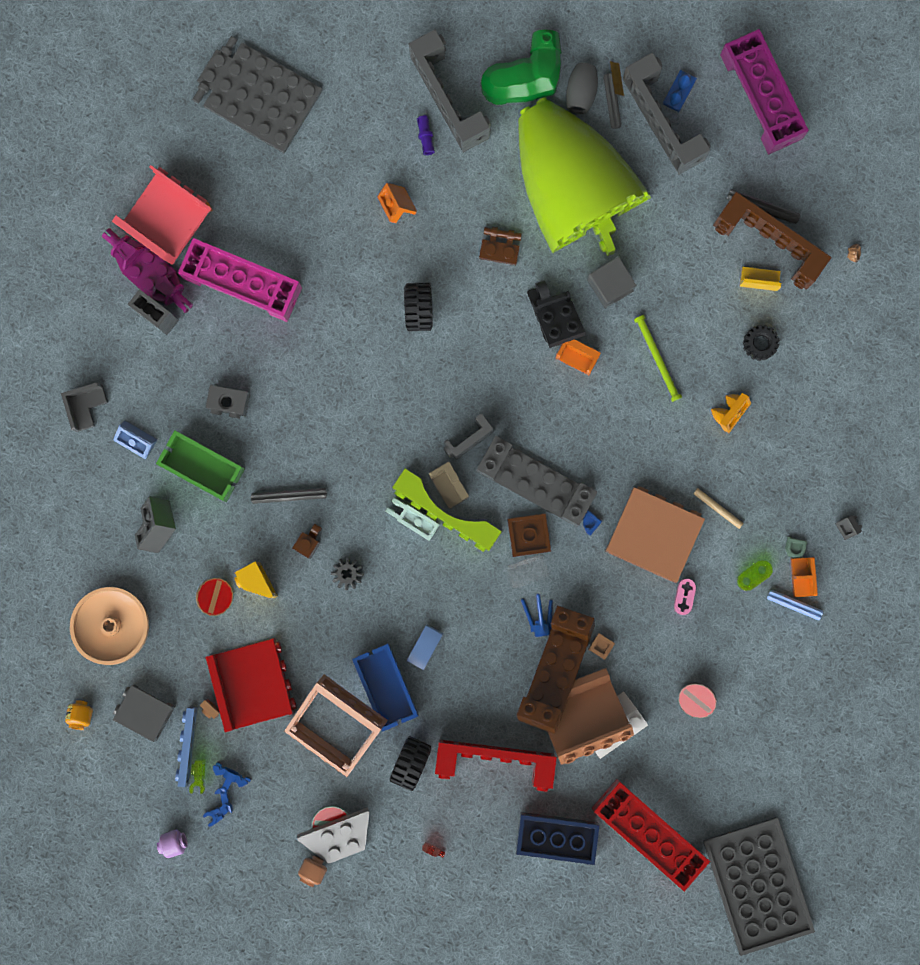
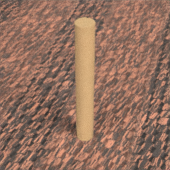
[693,488,744,529]

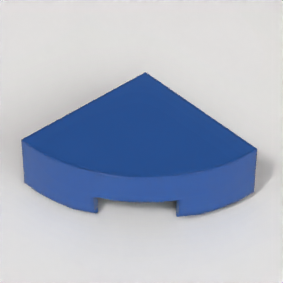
[583,510,602,536]

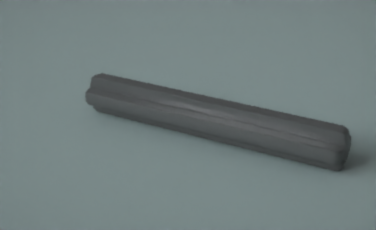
[727,189,800,224]
[251,488,327,504]

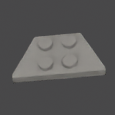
[297,807,369,864]

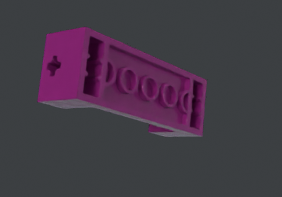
[720,29,809,155]

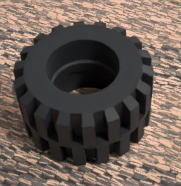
[404,283,433,331]
[390,736,431,791]

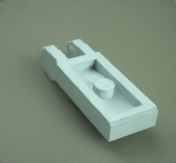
[385,498,440,541]

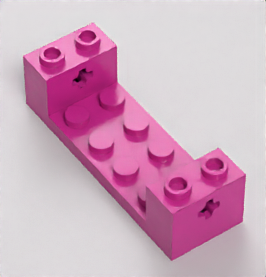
[178,238,302,322]

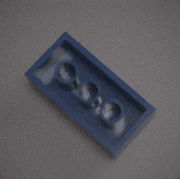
[516,812,600,865]

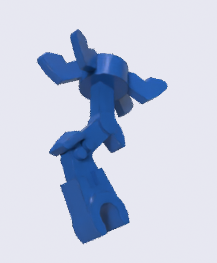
[203,762,251,827]

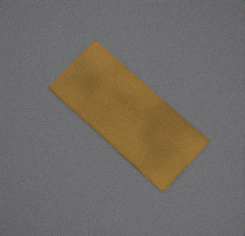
[610,61,624,96]

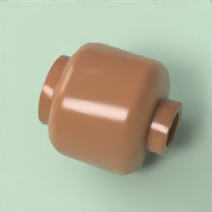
[298,856,327,887]

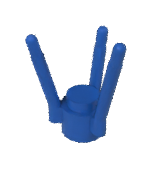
[521,594,553,637]

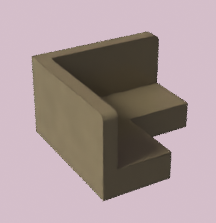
[429,462,469,509]

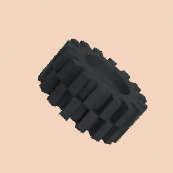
[743,325,780,361]

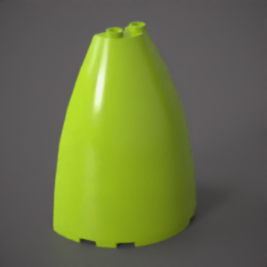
[518,97,651,253]

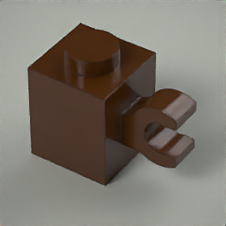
[292,524,322,559]

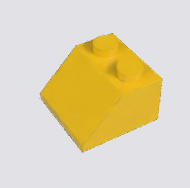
[234,561,278,598]

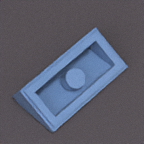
[113,421,157,459]

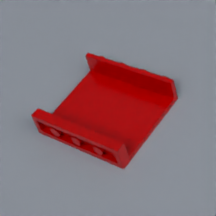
[206,638,297,732]

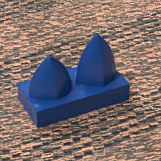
[663,70,697,113]

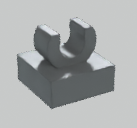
[835,515,862,540]

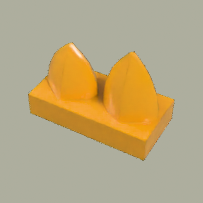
[711,393,751,433]

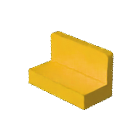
[740,267,782,291]

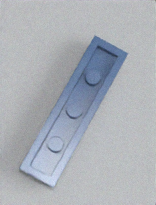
[175,707,198,787]

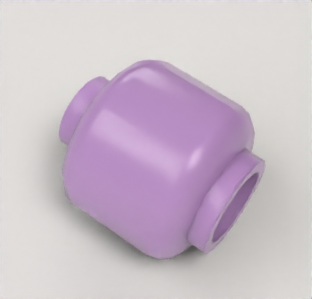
[157,830,188,858]

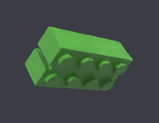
[156,430,245,502]

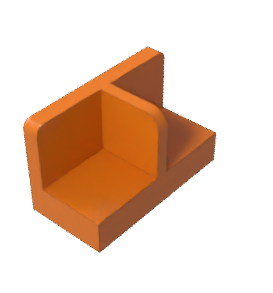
[377,183,417,223]
[790,557,818,597]

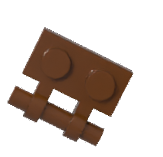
[479,226,522,266]

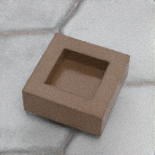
[588,633,615,660]
[200,699,220,719]

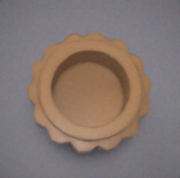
[847,244,861,262]

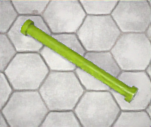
[634,315,682,402]

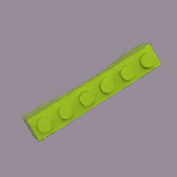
[392,469,502,552]

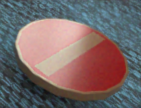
[196,578,233,616]

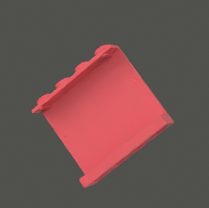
[112,165,212,265]

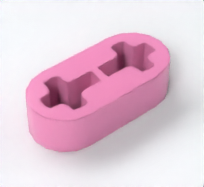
[674,579,696,615]

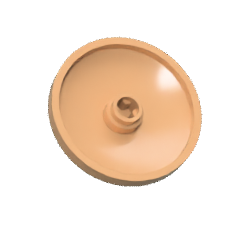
[70,587,149,665]

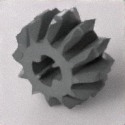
[331,558,364,590]

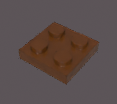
[507,514,551,557]

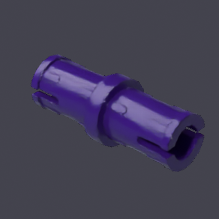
[417,115,435,156]

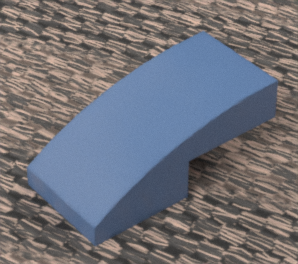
[407,624,443,670]

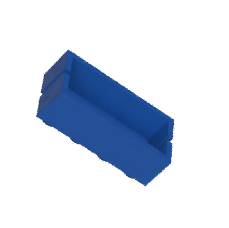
[352,643,419,732]

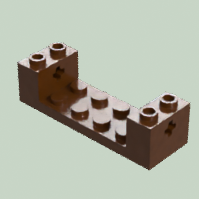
[713,192,832,290]
[517,605,595,734]

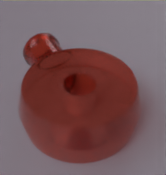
[422,842,445,858]

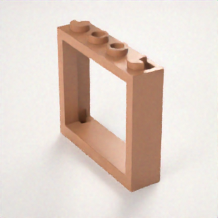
[284,674,388,777]

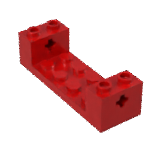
[435,739,557,792]
[592,779,710,892]

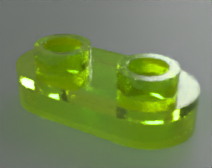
[736,560,773,591]

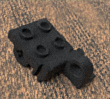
[527,280,586,348]

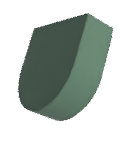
[785,537,807,558]

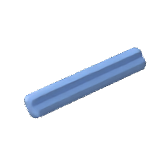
[767,590,823,620]

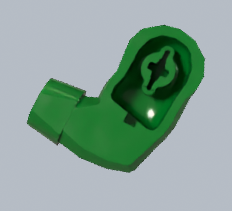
[480,29,562,105]

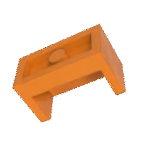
[556,339,601,376]

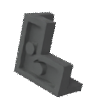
[61,382,108,432]
[135,496,176,553]

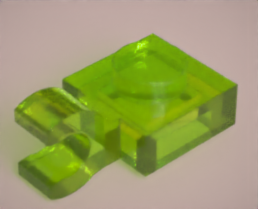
[189,759,206,794]

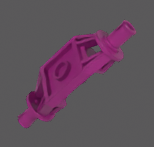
[102,228,193,313]

